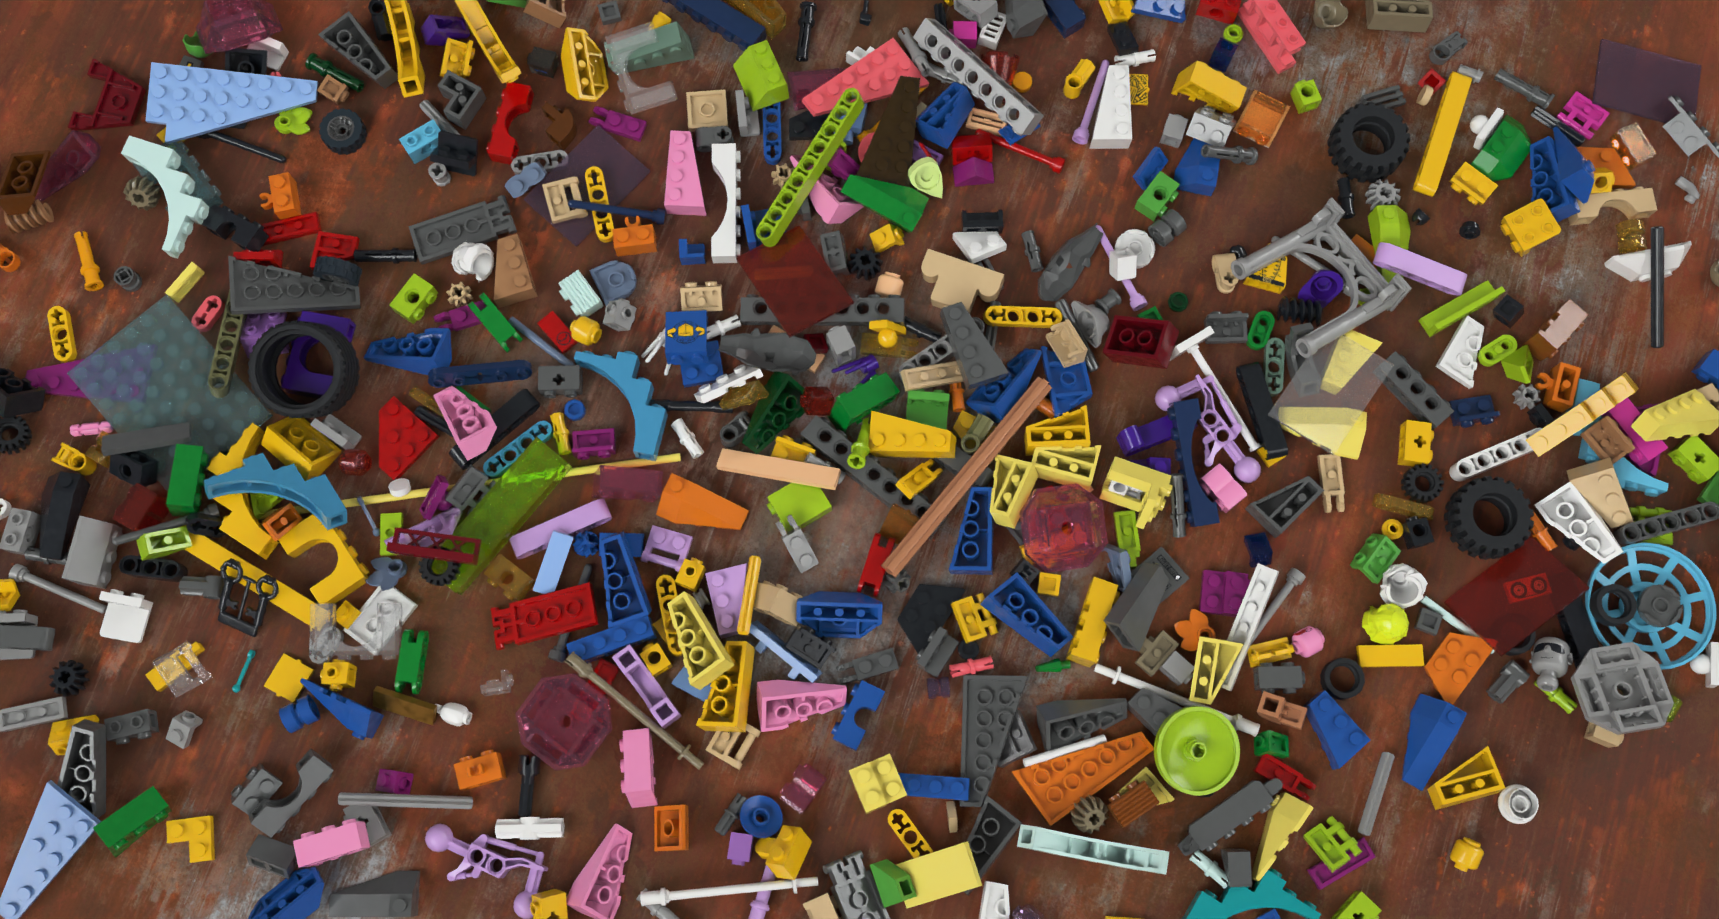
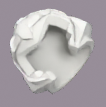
[451,242,494,282]
[1380,563,1428,609]

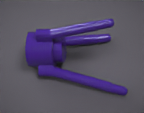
[831,354,879,384]

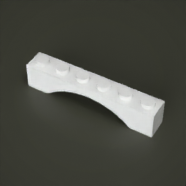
[711,143,741,263]

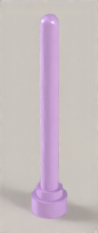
[1072,60,1109,145]
[1096,225,1148,311]

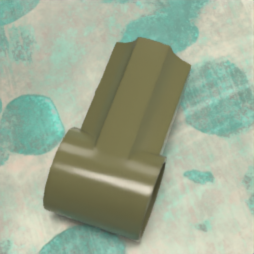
[961,413,994,455]

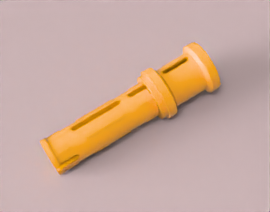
[74,231,104,291]

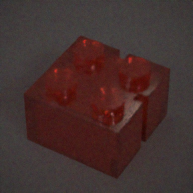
[112,482,169,531]

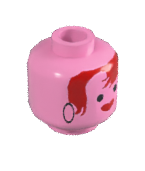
[1291,626,1325,658]

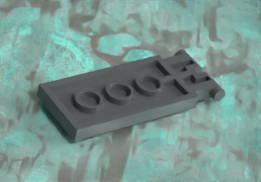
[408,195,517,265]
[823,850,890,919]

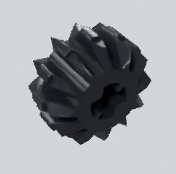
[848,245,883,281]
[49,660,90,697]

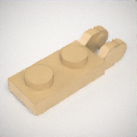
[1317,454,1345,513]

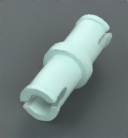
[1189,850,1228,889]

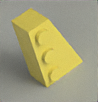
[1189,636,1244,705]

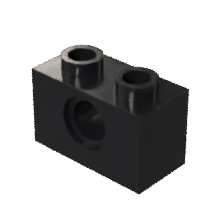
[109,451,159,488]

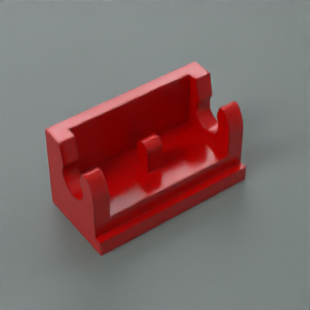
[951,133,992,165]

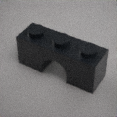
[202,204,269,252]

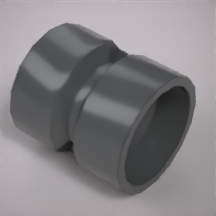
[1148,209,1187,247]

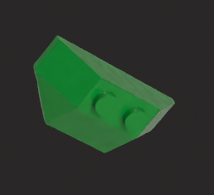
[1470,115,1531,182]

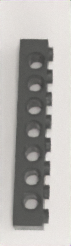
[740,294,905,326]
[800,415,947,540]

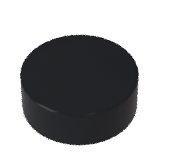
[958,640,979,661]

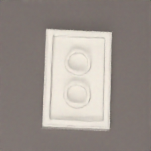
[343,586,418,656]

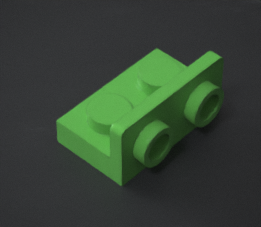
[1350,533,1401,584]

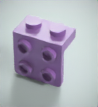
[240,312,290,358]

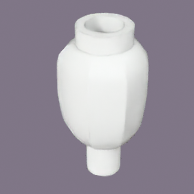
[435,702,472,727]

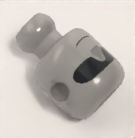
[1529,637,1573,692]

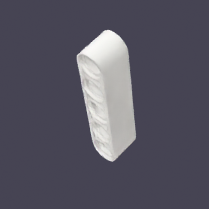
[1449,428,1542,482]

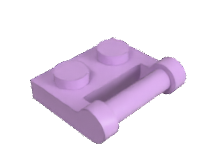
[641,525,693,572]

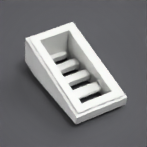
[977,12,1006,50]

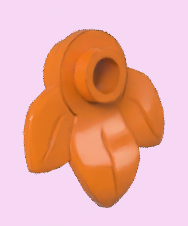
[1174,609,1216,651]

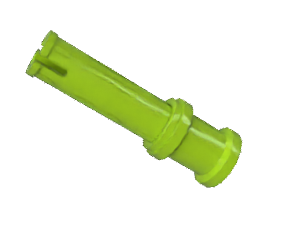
[847,418,870,469]

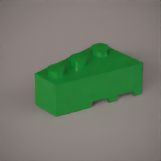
[827,372,900,433]

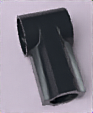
[368,0,393,42]

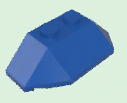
[796,591,883,638]
[248,867,324,919]

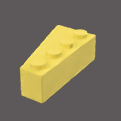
[667,591,735,690]

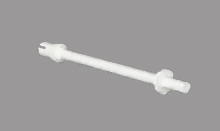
[1094,663,1260,737]
[640,877,818,906]

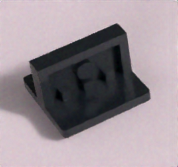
[430,130,478,176]

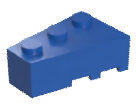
[916,82,975,149]
[1303,690,1370,770]

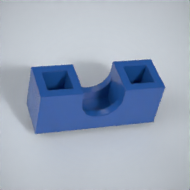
[831,680,885,751]

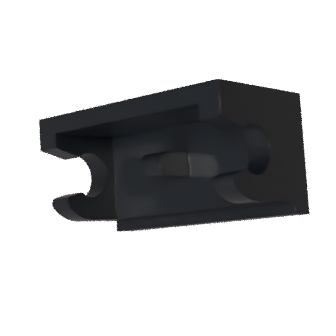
[961,209,1004,234]

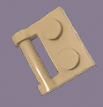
[542,177,588,224]
[706,723,761,770]

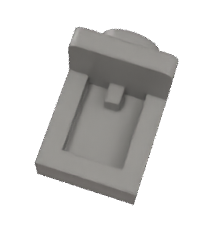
[166,710,203,749]

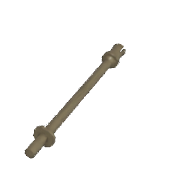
[564,651,704,770]

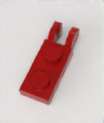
[1253,754,1316,802]

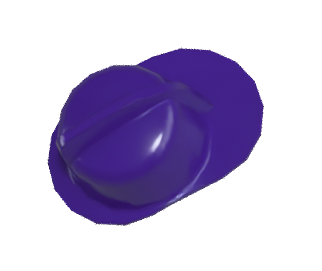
[1298,269,1344,308]

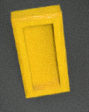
[869,320,906,348]

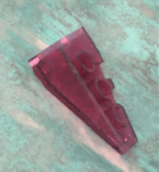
[35,130,101,202]

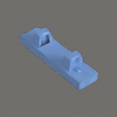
[750,620,823,683]

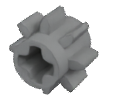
[1512,384,1541,410]

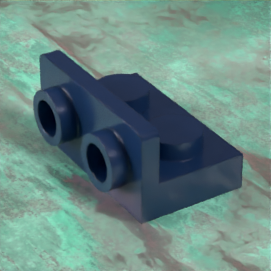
[1449,395,1500,428]

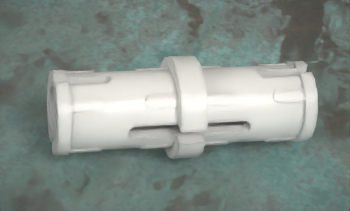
[1114,49,1156,67]
[707,314,741,340]
[671,418,704,459]

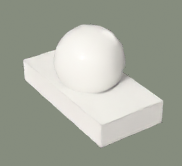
[1470,107,1504,150]
[1689,642,1719,688]

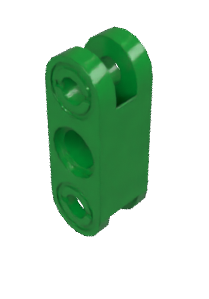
[467,292,523,353]
[395,629,429,694]

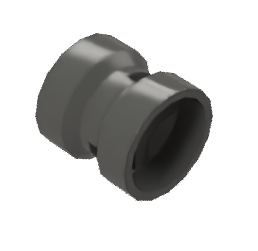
[114,266,142,292]

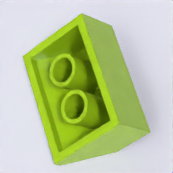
[733,40,790,111]

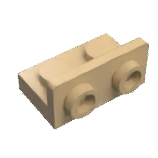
[680,281,723,311]

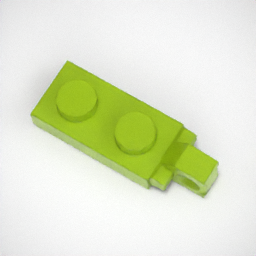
[1113,510,1141,569]

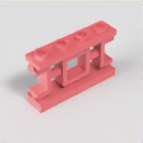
[1237,0,1306,74]

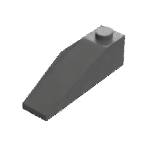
[1005,0,1048,39]
[328,871,420,917]

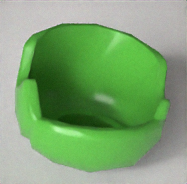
[182,31,217,58]

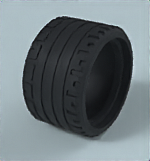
[248,321,360,418]

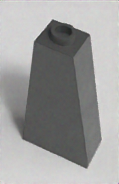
[1104,563,1169,652]

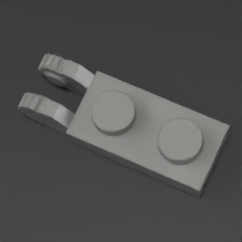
[775,515,819,573]

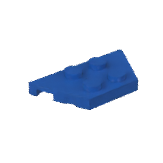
[1040,346,1093,418]

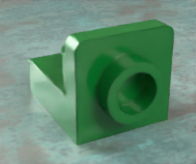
[1254,730,1289,759]

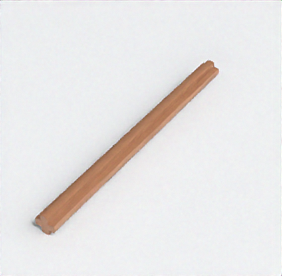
[881,376,1052,578]

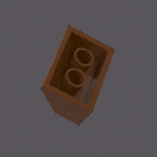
[0,150,51,215]

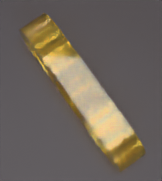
[1372,494,1434,520]

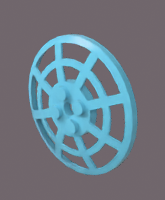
[1585,543,1716,670]

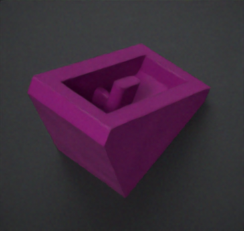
[953,157,994,187]

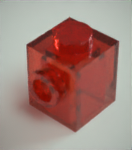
[800,386,835,416]

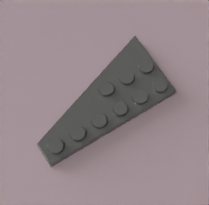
[228,256,361,315]
[960,675,1028,807]

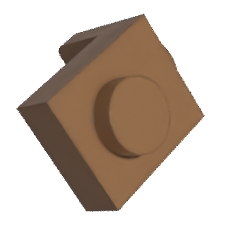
[317,74,349,105]

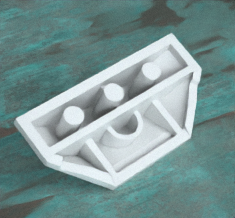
[1604,241,1692,282]

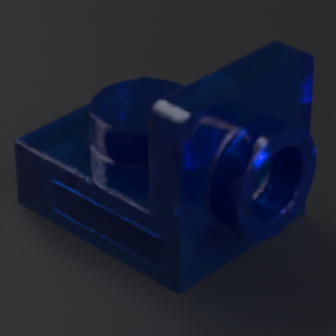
[1208,37,1238,72]
[1244,532,1273,568]

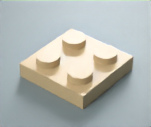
[686,90,728,132]

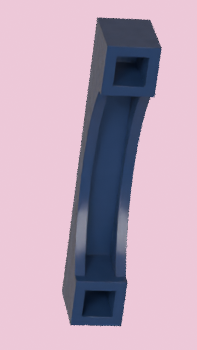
[1167,398,1220,527]

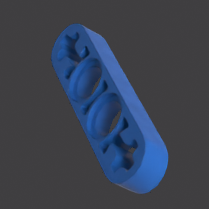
[763,102,782,165]

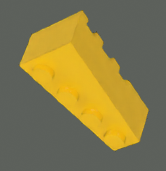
[868,410,956,458]
[1066,577,1120,668]

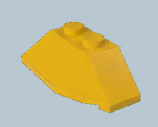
[561,27,609,102]

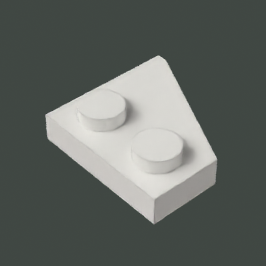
[952,231,1007,264]

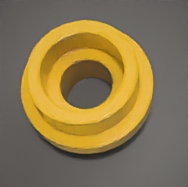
[1381,519,1403,540]

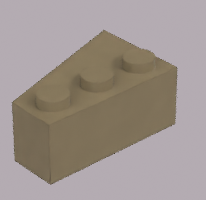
[1365,0,1433,33]

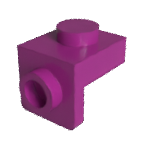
[375,769,414,795]

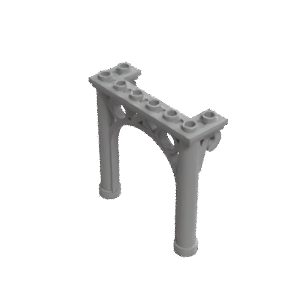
[1231,198,1412,358]

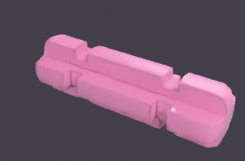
[70,421,113,437]

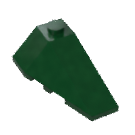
[742,372,814,454]

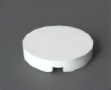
[1114,229,1155,269]

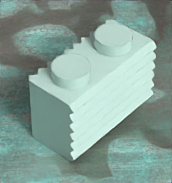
[558,270,604,317]

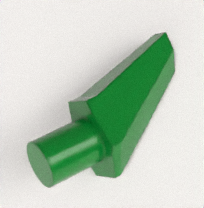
[1035,658,1071,672]

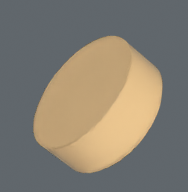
[1417,85,1434,106]

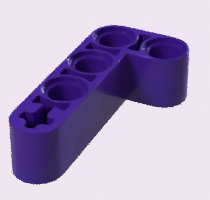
[1116,415,1198,457]

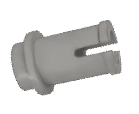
[1457,64,1484,84]

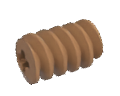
[4,199,54,234]

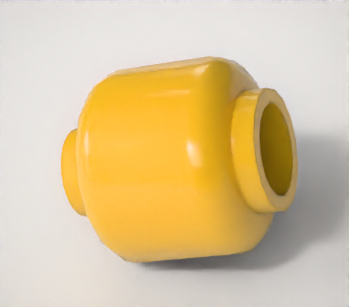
[570,316,602,346]
[1450,837,1484,872]

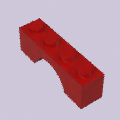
[486,82,534,165]

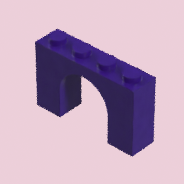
[281,310,356,399]

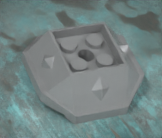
[1571,642,1674,735]

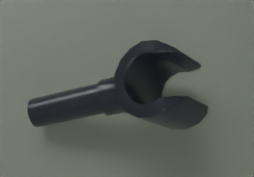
[859,0,872,26]

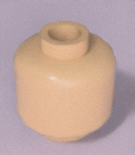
[875,272,904,298]

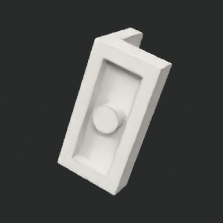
[244,29,289,71]

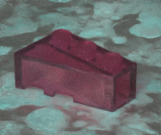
[787,68,846,111]
[592,465,663,502]

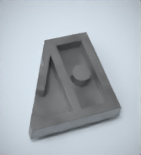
[998,709,1037,768]

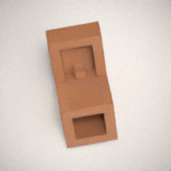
[1257,691,1308,730]

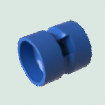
[279,695,321,733]

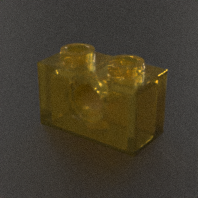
[484,554,535,601]

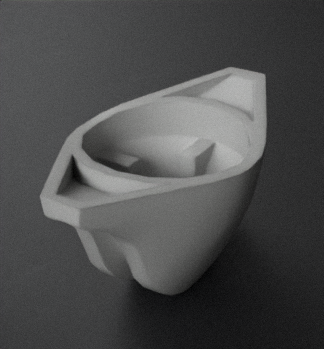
[1071,300,1110,348]

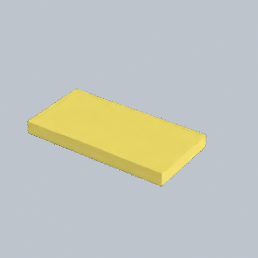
[896,841,982,908]

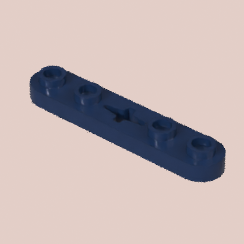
[428,360,532,388]

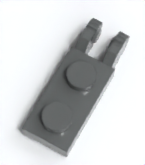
[836,648,899,684]

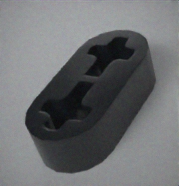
[185,512,226,538]

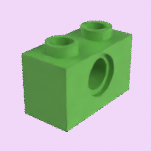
[1134,171,1180,221]

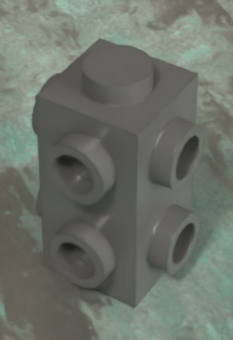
[1253,662,1305,694]
[104,709,159,745]

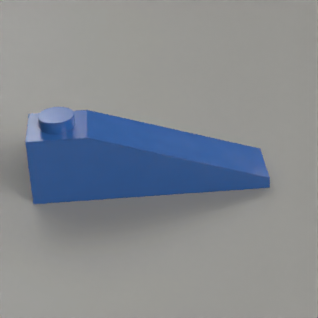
[1173,138,1220,196]
[364,328,452,375]

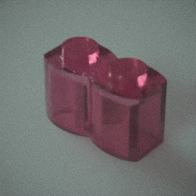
[780,763,827,815]

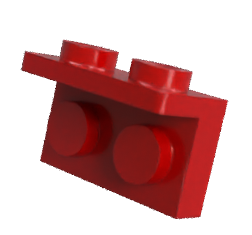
[233,250,283,268]

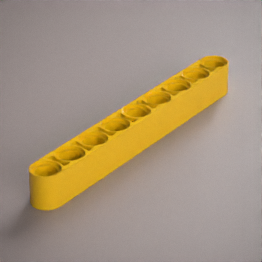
[177,525,333,632]

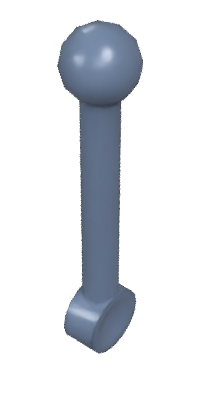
[357,496,380,536]

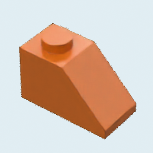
[262,503,303,541]

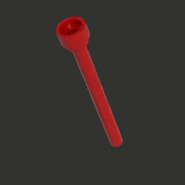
[975,129,1066,174]

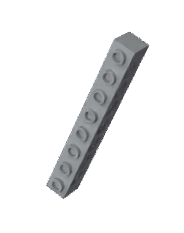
[913,18,1044,136]

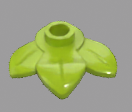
[274,107,312,135]

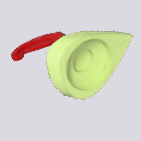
[908,142,943,198]

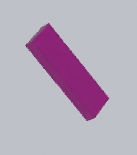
[1307,837,1376,890]

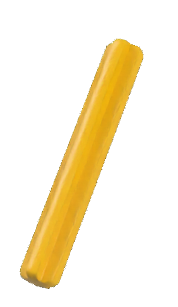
[737,555,761,635]

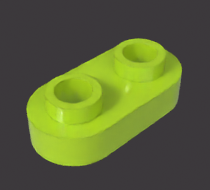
[1477,335,1517,367]

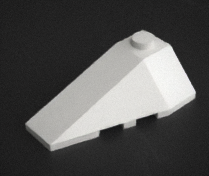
[1534,482,1624,564]

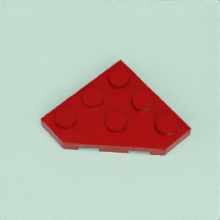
[379,396,439,480]

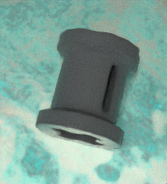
[1095,288,1122,315]

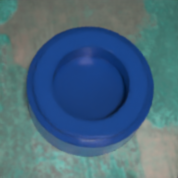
[564,399,586,421]

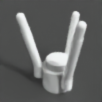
[641,328,671,375]

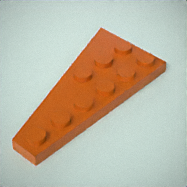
[1011,731,1154,826]

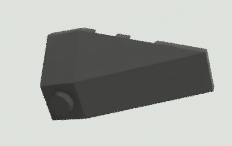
[1036,698,1127,752]

